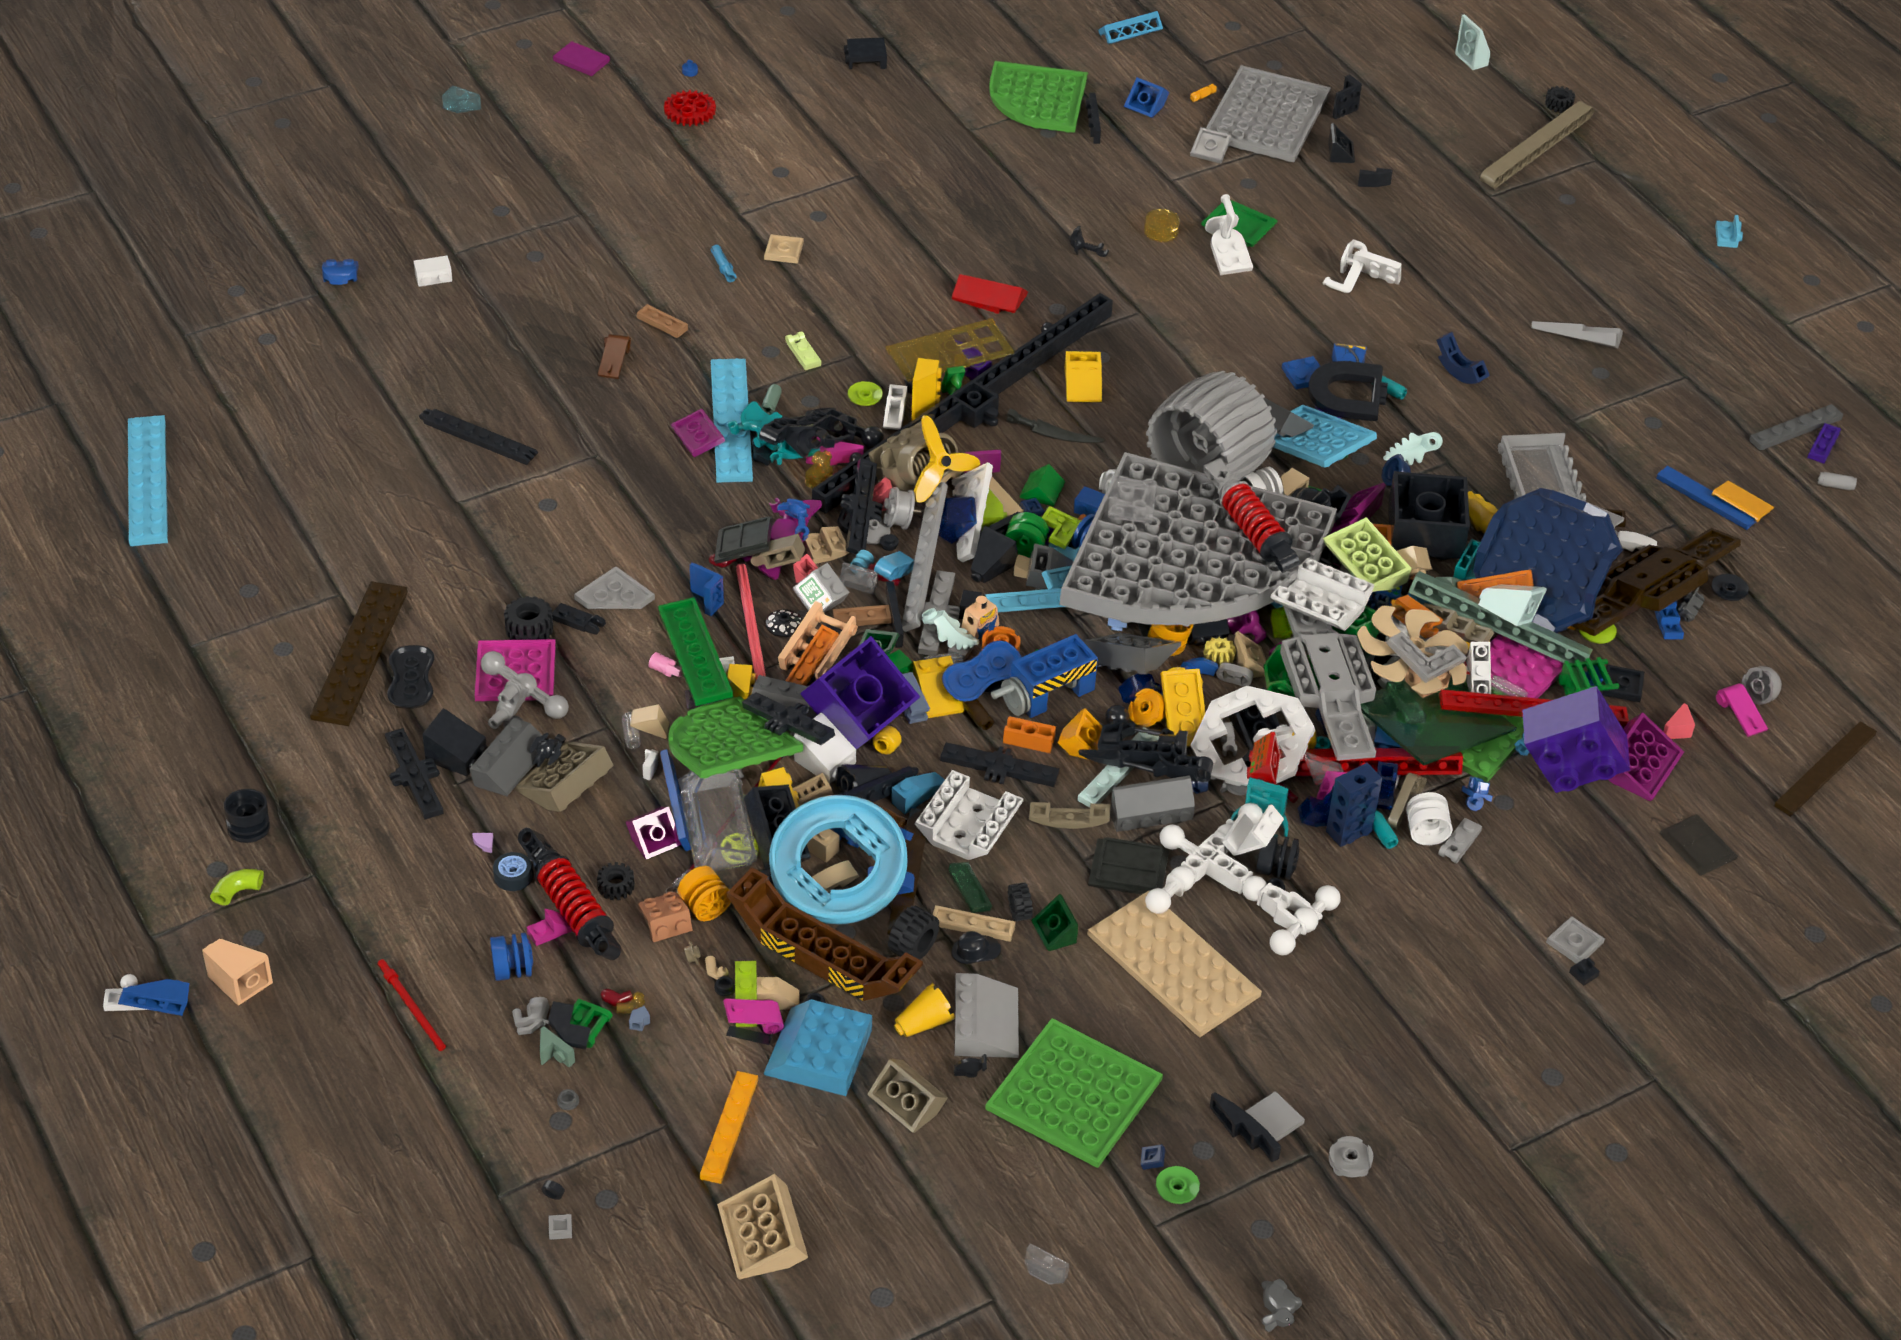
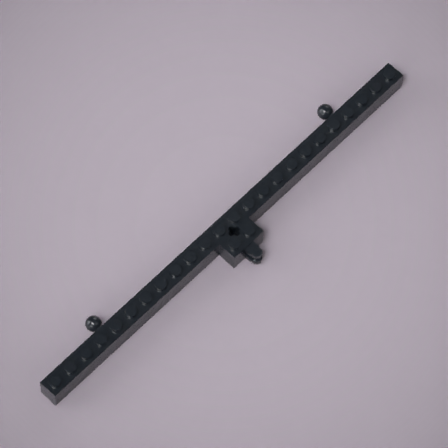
[812,293,1113,514]

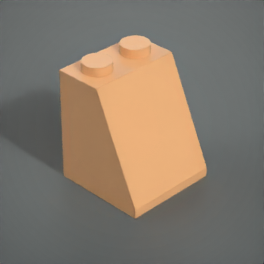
[202,939,273,1006]

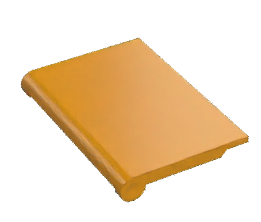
[1711,480,1774,522]

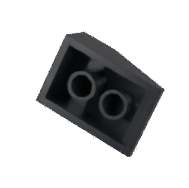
[1228,687,1280,750]

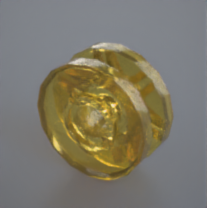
[1144,209,1180,242]

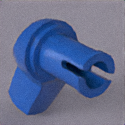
[1180,657,1218,676]

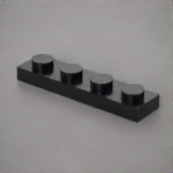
[1086,93,1101,144]

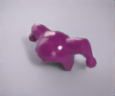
[1227,610,1267,644]

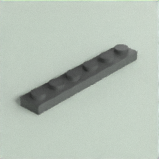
[1749,404,1843,451]

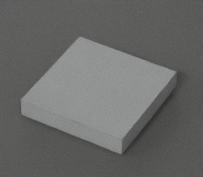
[1190,127,1231,164]
[1546,916,1605,964]
[1246,1091,1305,1141]

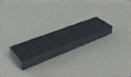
[886,581,904,648]

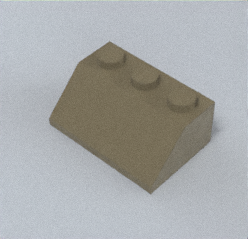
[867,1059,948,1133]

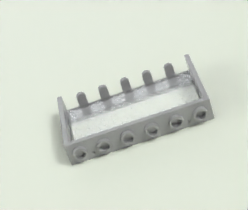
[1498,433,1586,501]

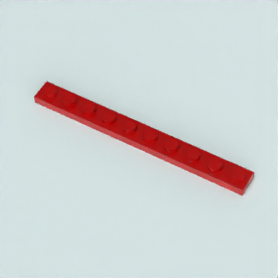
[1439,689,1629,726]

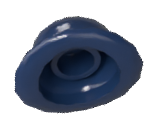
[1381,454,1411,486]

